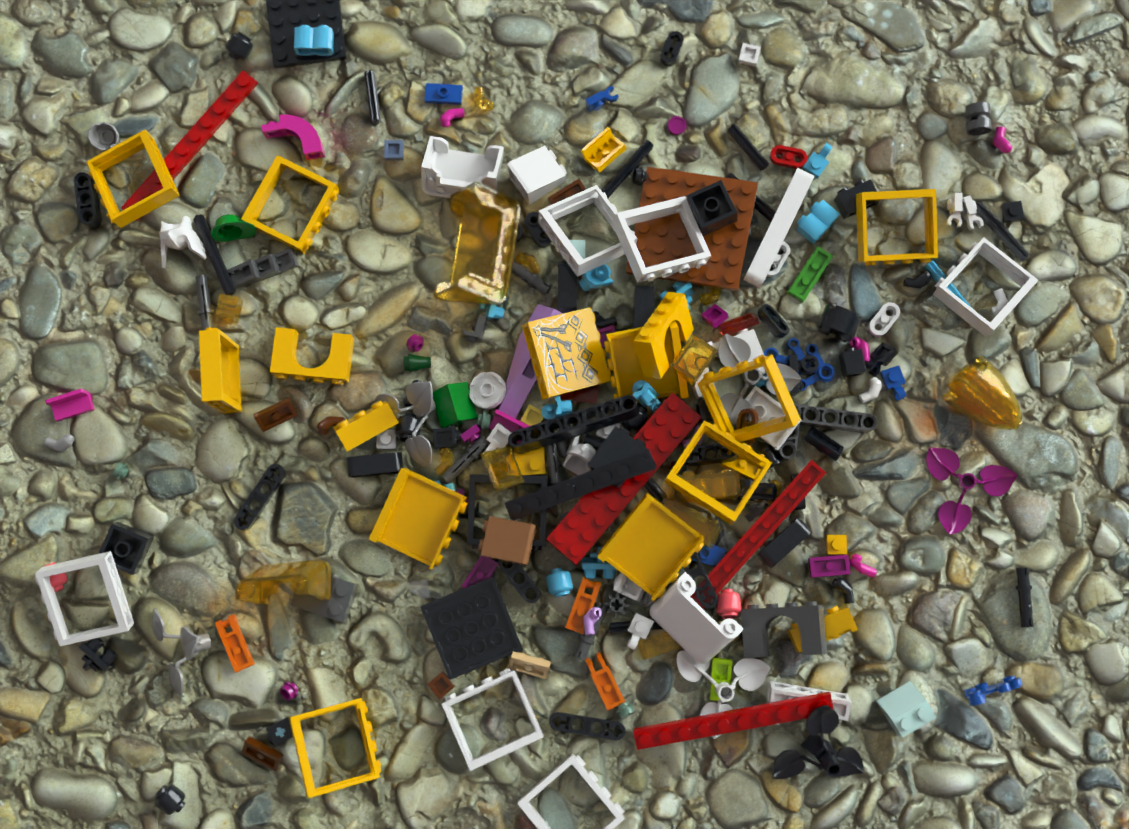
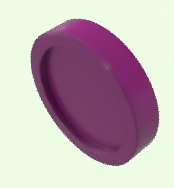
[668,116,686,135]

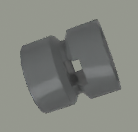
[965,102,992,136]

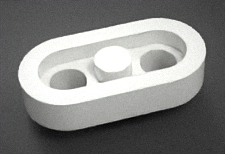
[767,241,790,277]
[868,302,900,337]

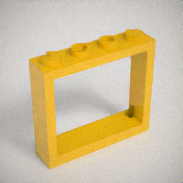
[86,130,180,228]
[241,155,339,254]
[856,189,938,266]
[199,327,242,414]
[697,355,800,442]
[665,420,772,526]
[289,698,381,798]

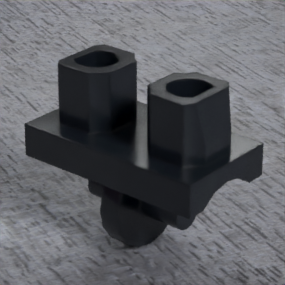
[79,638,118,672]

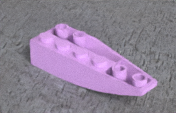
[499,304,563,419]

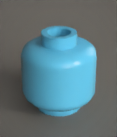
[546,567,573,598]

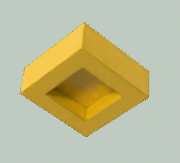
[826,535,847,555]

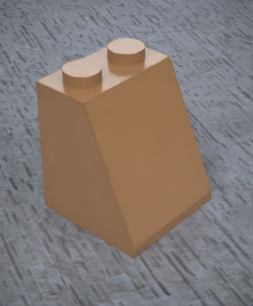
[478,516,536,566]

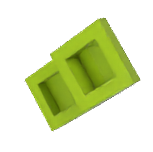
[710,658,732,702]

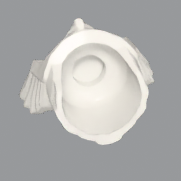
[159,216,207,268]
[563,436,596,475]

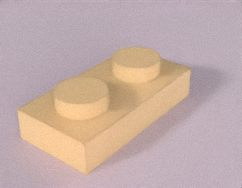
[509,651,551,679]

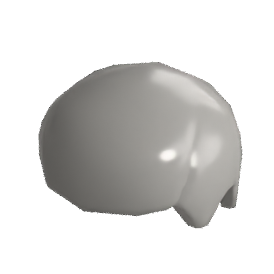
[88,122,119,151]

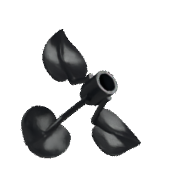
[772,705,864,779]

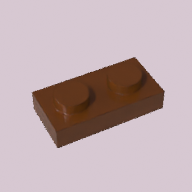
[548,179,586,205]
[253,398,298,432]
[241,736,284,771]

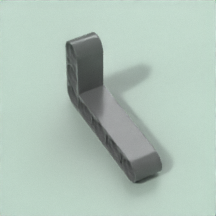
[776,404,878,461]

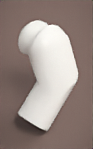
[859,377,882,404]

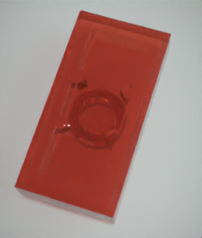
[717,313,759,335]
[559,385,599,404]

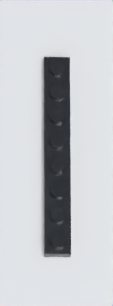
[504,449,657,521]

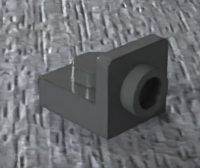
[462,315,488,343]

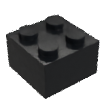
[686,180,738,236]
[99,522,154,575]

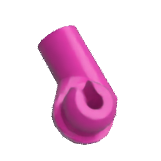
[440,108,464,127]
[993,126,1012,153]
[849,554,877,578]

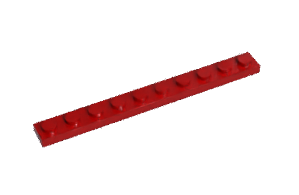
[121,70,258,221]
[690,460,827,610]
[633,692,834,750]

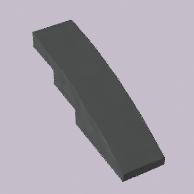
[227,248,299,289]

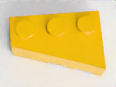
[333,400,398,452]
[787,606,858,653]

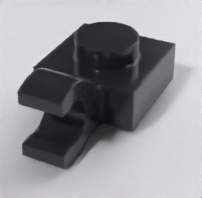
[865,342,898,377]

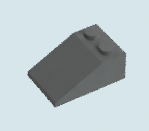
[291,568,359,622]

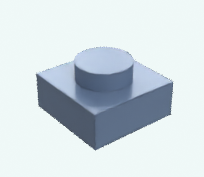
[384,140,404,161]

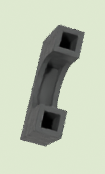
[741,601,827,658]

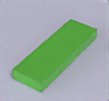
[787,246,833,303]

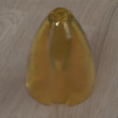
[942,356,1022,430]

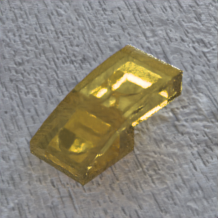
[638,631,681,660]

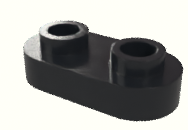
[525,212,552,248]
[758,304,790,338]

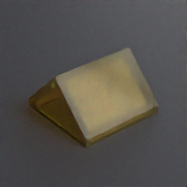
[670,334,718,387]
[481,446,524,493]

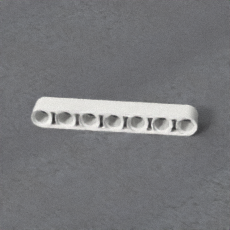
[743,168,814,288]

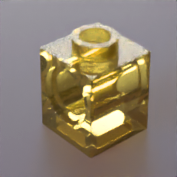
[215,294,243,325]

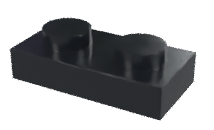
[786,355,802,396]

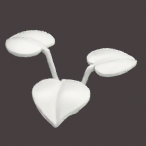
[676,650,770,739]

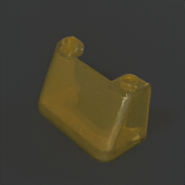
[235,560,331,605]

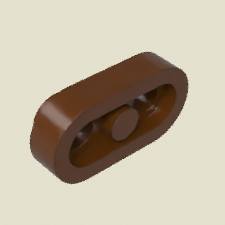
[736,408,759,446]

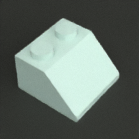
[876,681,937,738]

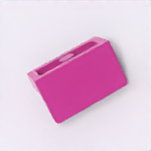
[45,389,95,422]
[488,409,529,444]

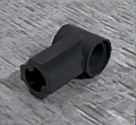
[737,479,777,501]

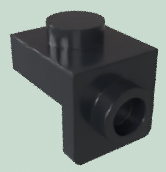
[433,425,461,449]

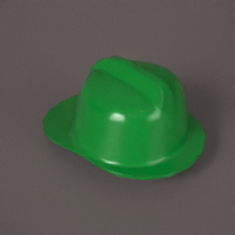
[211,214,257,242]

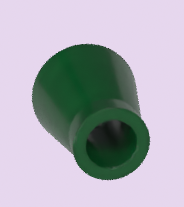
[403,354,431,373]

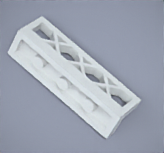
[768,681,852,721]

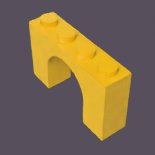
[633,292,694,379]
[270,327,355,385]

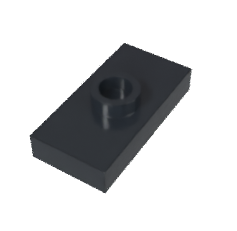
[804,426,844,461]

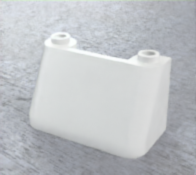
[421,136,504,204]
[650,572,743,664]

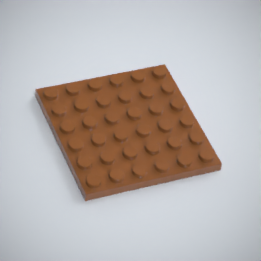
[626,167,758,291]

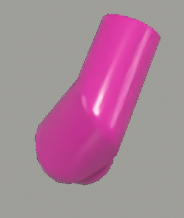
[849,337,870,363]

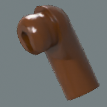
[317,416,345,435]

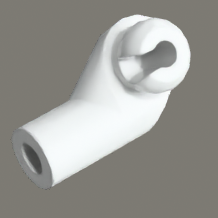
[991,288,1008,316]

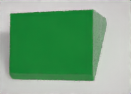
[433,382,478,428]

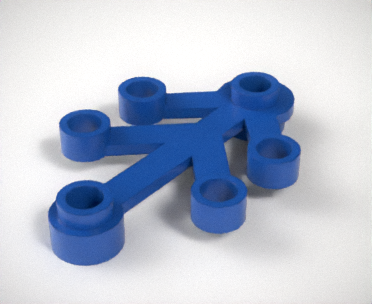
[764,338,835,392]
[963,675,1022,706]

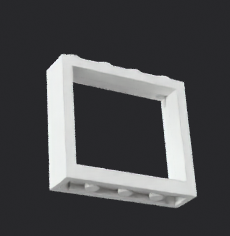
[538,185,637,276]
[612,196,711,283]
[933,238,1038,338]
[35,551,134,646]
[442,668,544,771]
[517,753,625,829]

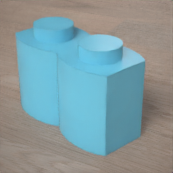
[294,25,334,56]
[796,200,840,244]

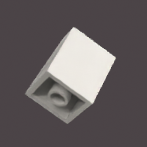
[507,146,567,206]

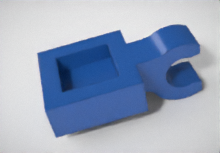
[586,86,619,113]
[880,365,906,401]

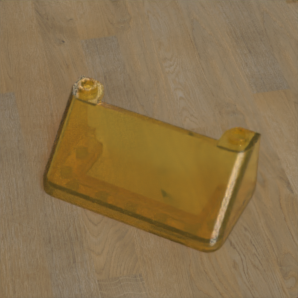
[433,181,521,305]

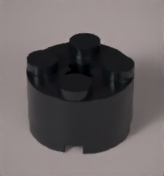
[817,304,862,343]

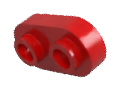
[770,145,808,169]

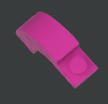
[261,115,325,160]

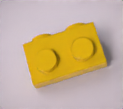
[581,127,627,173]

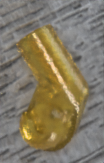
[475,87,494,111]
[699,287,722,306]

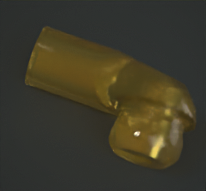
[515,252,541,274]
[434,448,453,477]

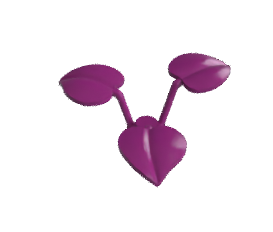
[926,447,1018,535]

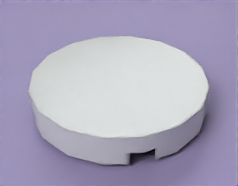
[469,372,507,410]

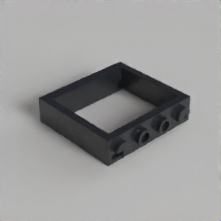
[467,474,548,551]

